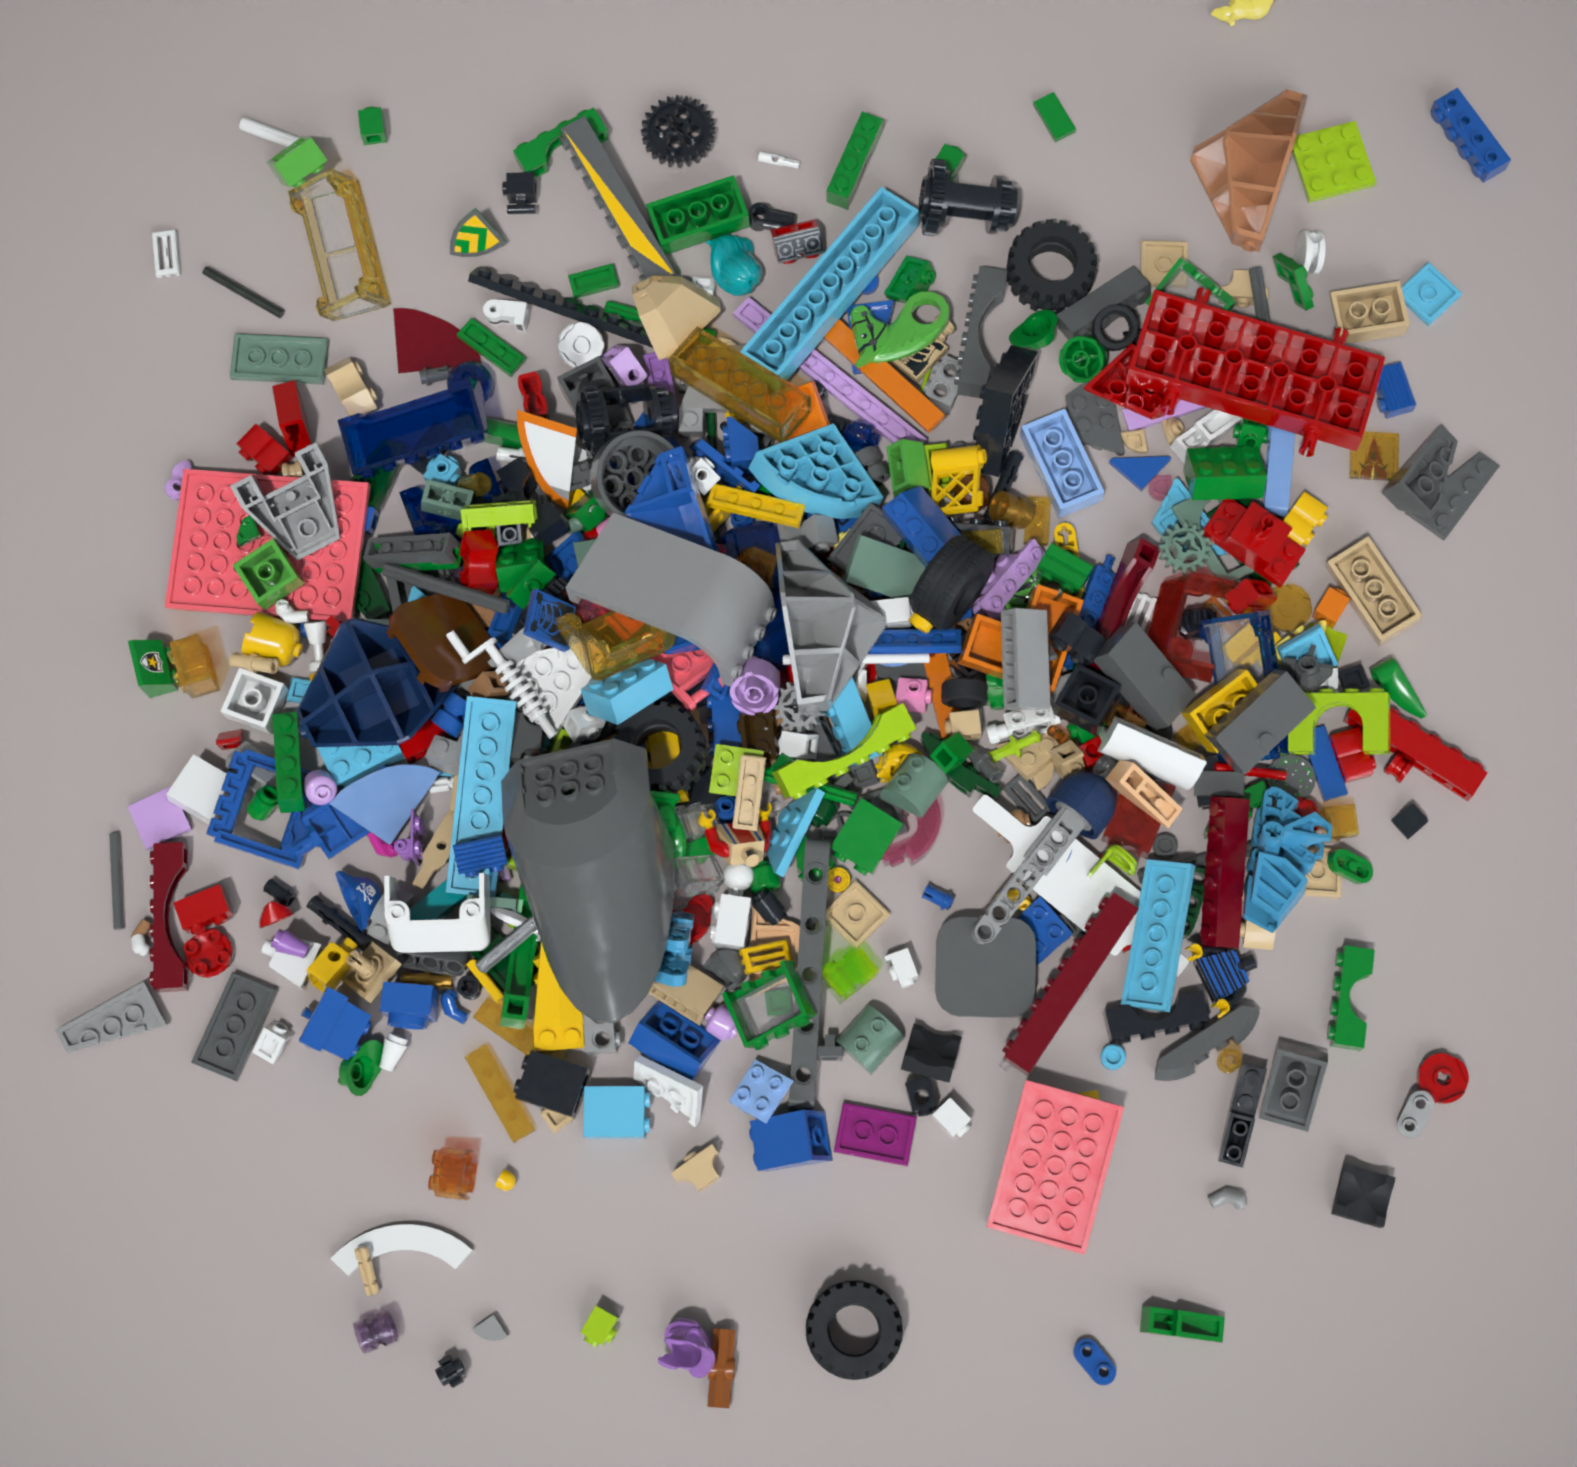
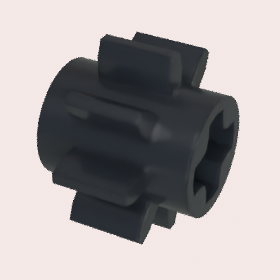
[435,1355,467,1388]

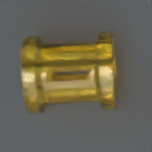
[1217,1048,1242,1074]

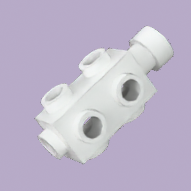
[986,703,1061,744]

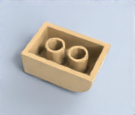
[1329,281,1410,343]

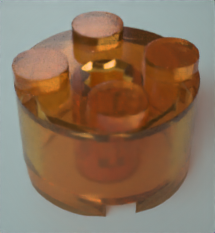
[428,1147,477,1201]

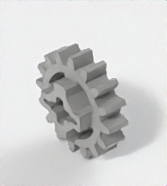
[773,682,826,733]

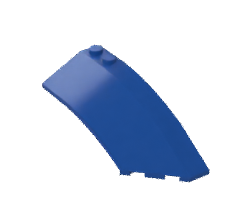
[624,446,719,655]

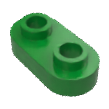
[1327,849,1373,884]

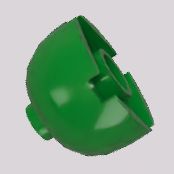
[1059,335,1107,383]

